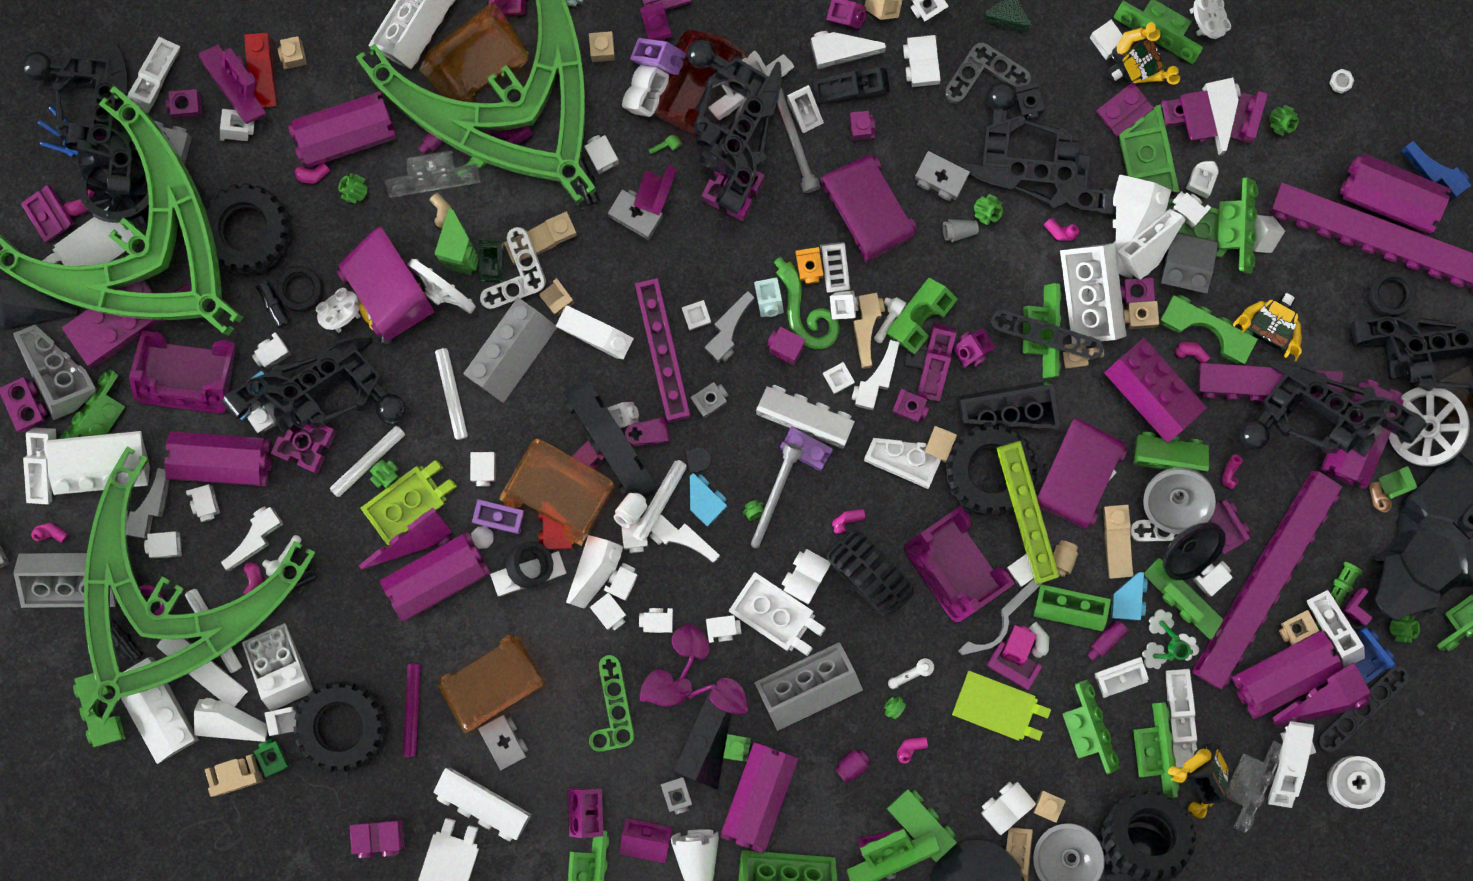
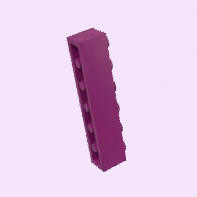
[635,278,691,423]
[1196,363,1343,405]

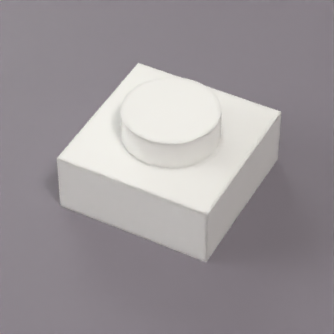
[682,300,711,331]
[823,362,855,394]

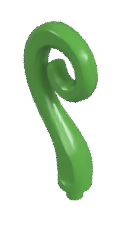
[774,257,840,349]

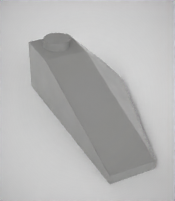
[13,325,96,420]

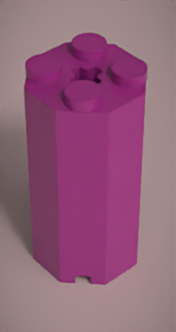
[288,91,397,168]
[1339,153,1451,235]
[1320,379,1404,489]
[164,431,272,486]
[380,532,491,622]
[1232,631,1343,719]
[720,742,799,853]

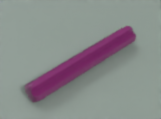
[403,663,421,757]

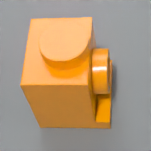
[795,247,823,284]

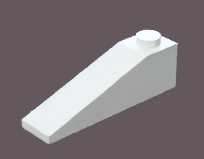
[1113,175,1171,279]

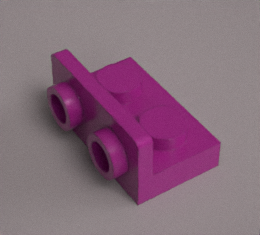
[1230,91,1268,143]
[1208,499,1251,555]

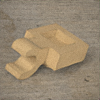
[1062,343,1104,369]

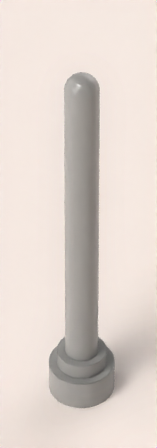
[777,88,821,193]
[751,443,803,548]

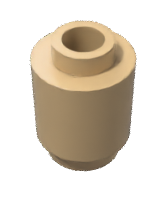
[1053,540,1078,577]

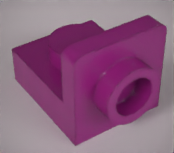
[826,0,866,29]
[640,2,672,41]

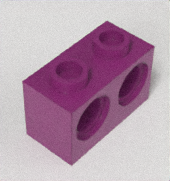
[767,327,806,366]
[0,377,48,433]
[568,787,603,838]

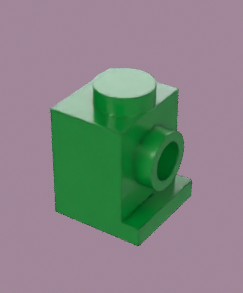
[254,739,291,777]

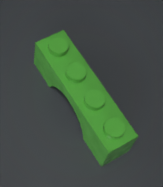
[1159,295,1258,366]

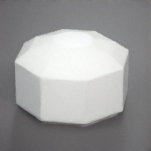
[1329,69,1354,94]
[471,526,494,549]

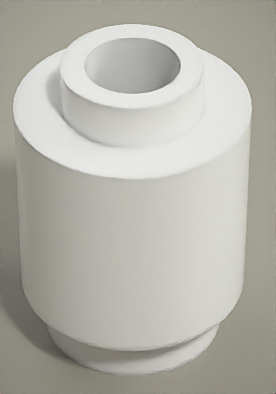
[614,493,647,528]

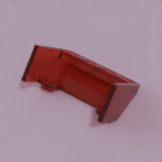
[653,30,750,134]

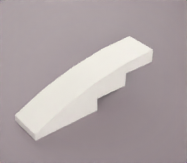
[157,639,248,707]
[1166,669,1197,768]

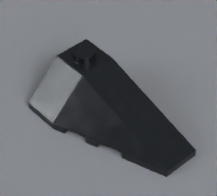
[0,279,79,330]

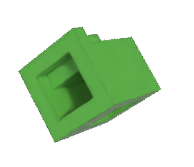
[723,734,751,762]

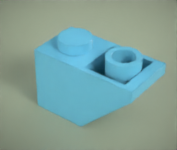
[690,473,727,527]
[1110,572,1147,621]

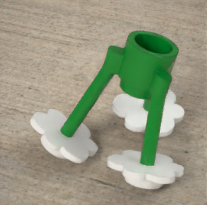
[1142,609,1199,669]

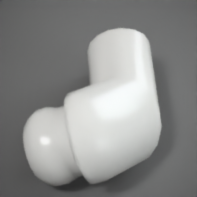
[1029,622,1049,658]

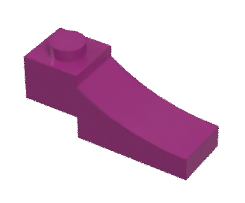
[917,323,957,402]

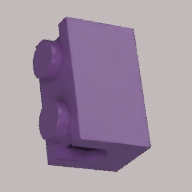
[630,38,687,75]
[780,426,833,472]
[472,499,526,535]

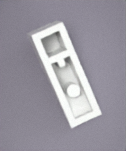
[811,31,886,70]
[1202,78,1241,155]
[1117,209,1185,280]
[556,305,634,359]
[566,535,623,608]
[1307,590,1365,668]
[194,698,269,742]

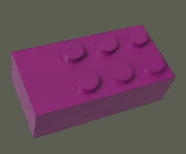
[61,280,164,369]
[1104,338,1207,443]

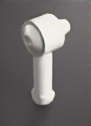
[874,297,907,343]
[262,535,302,577]
[888,658,934,689]

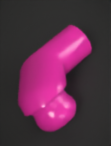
[1175,342,1211,363]
[1221,454,1243,489]
[243,562,264,594]

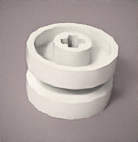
[1326,756,1385,809]

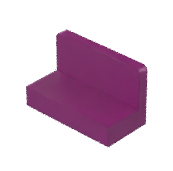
[1180,90,1218,142]
[633,165,676,215]
[1341,588,1372,627]
[619,818,672,863]

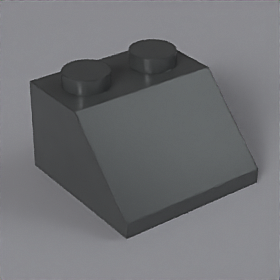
[1160,233,1218,293]

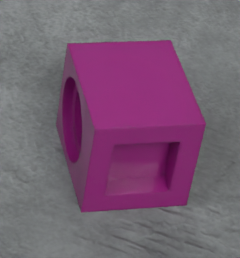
[166,89,203,119]
[1120,278,1155,306]

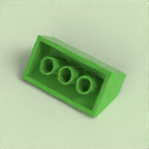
[435,208,480,276]
[738,850,837,881]

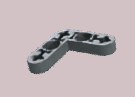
[945,43,1031,104]

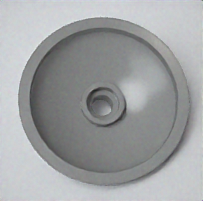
[1143,468,1216,534]
[1033,823,1105,881]

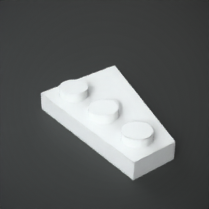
[864,438,941,489]

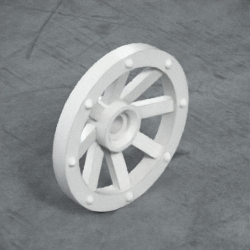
[407,259,476,314]
[1389,387,1470,466]

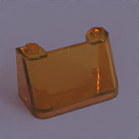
[420,2,528,103]
[500,439,614,546]
[437,634,548,734]

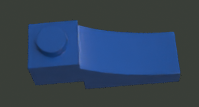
[1401,141,1471,200]

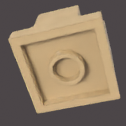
[205,754,264,797]

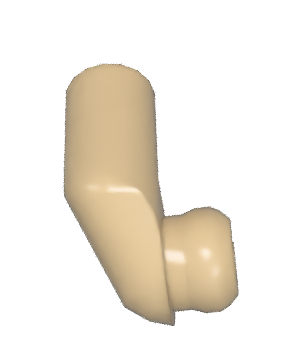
[430,192,452,228]

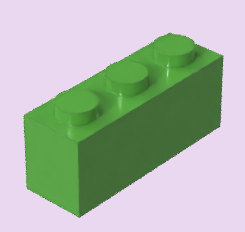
[1033,585,1111,631]
[886,789,957,862]

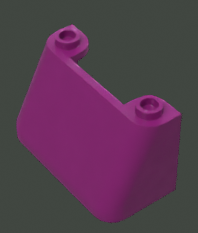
[820,154,917,264]
[336,226,434,342]
[129,330,236,413]
[1037,417,1128,530]
[904,506,1015,622]

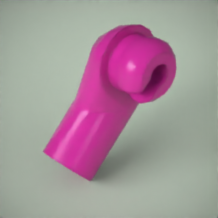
[294,163,331,184]
[64,189,95,216]
[1044,217,1079,241]
[832,509,865,534]
[31,522,69,543]
[897,737,928,764]

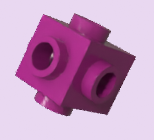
[953,328,996,367]

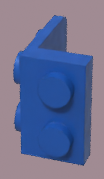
[1355,628,1396,684]

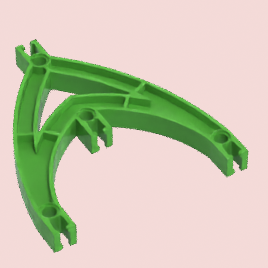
[356,0,596,205]
[0,86,244,336]
[82,446,315,725]

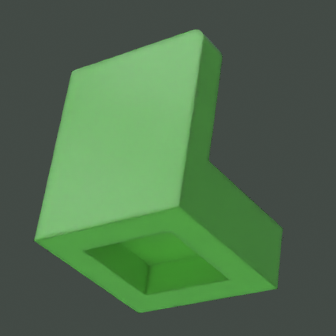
[1378,466,1418,499]

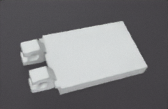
[42,206,140,266]
[729,572,826,656]
[418,818,479,881]

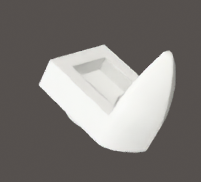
[1186,161,1219,199]

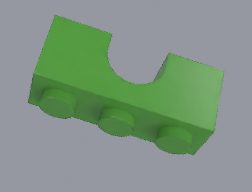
[886,278,958,354]
[73,673,126,747]

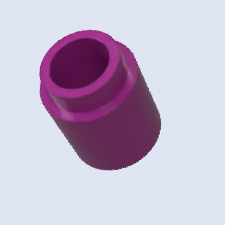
[835,749,870,783]

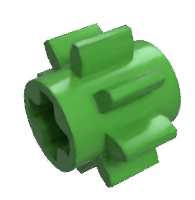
[1269,105,1299,136]
[338,173,368,204]
[974,194,1003,225]
[370,459,399,488]
[1390,615,1420,643]

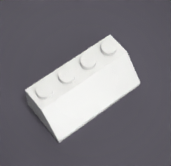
[368,0,455,69]
[1060,243,1126,344]
[756,385,855,449]
[46,431,150,495]
[121,657,199,764]
[434,767,532,842]

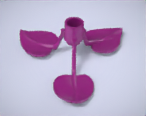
[640,624,748,715]

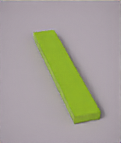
[996,441,1059,584]

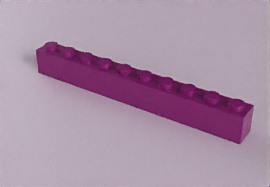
[1269,183,1473,291]
[1191,471,1342,689]

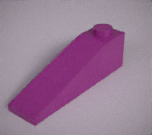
[359,508,454,570]
[1273,663,1371,727]

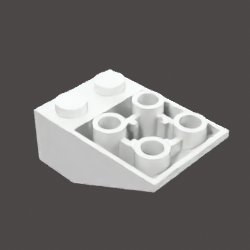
[242,623,313,711]

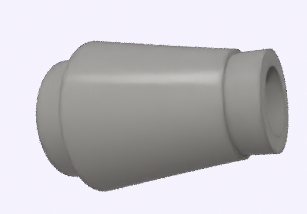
[943,219,979,242]

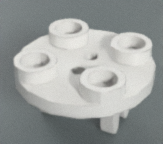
[1189,0,1231,39]
[316,288,361,333]

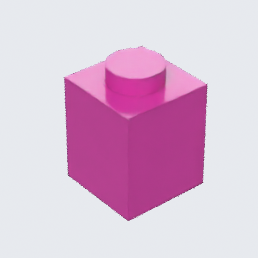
[1000,625,1036,666]

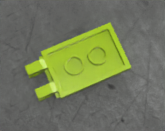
[361,460,457,546]
[952,671,1051,741]

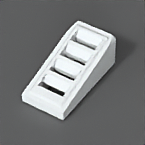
[820,242,850,293]

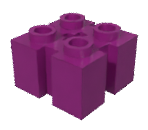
[702,171,765,222]
[271,424,337,475]
[350,820,405,858]

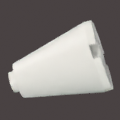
[671,829,719,881]

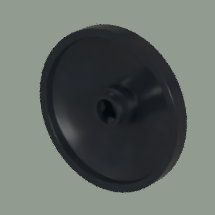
[931,840,1024,881]

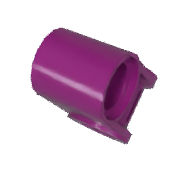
[624,418,670,447]

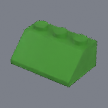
[1132,432,1209,475]

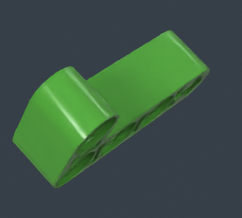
[589,655,635,751]

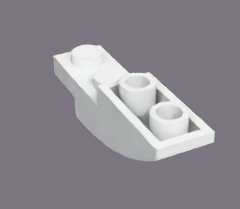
[1268,721,1314,808]

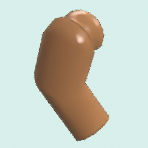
[1369,481,1392,512]

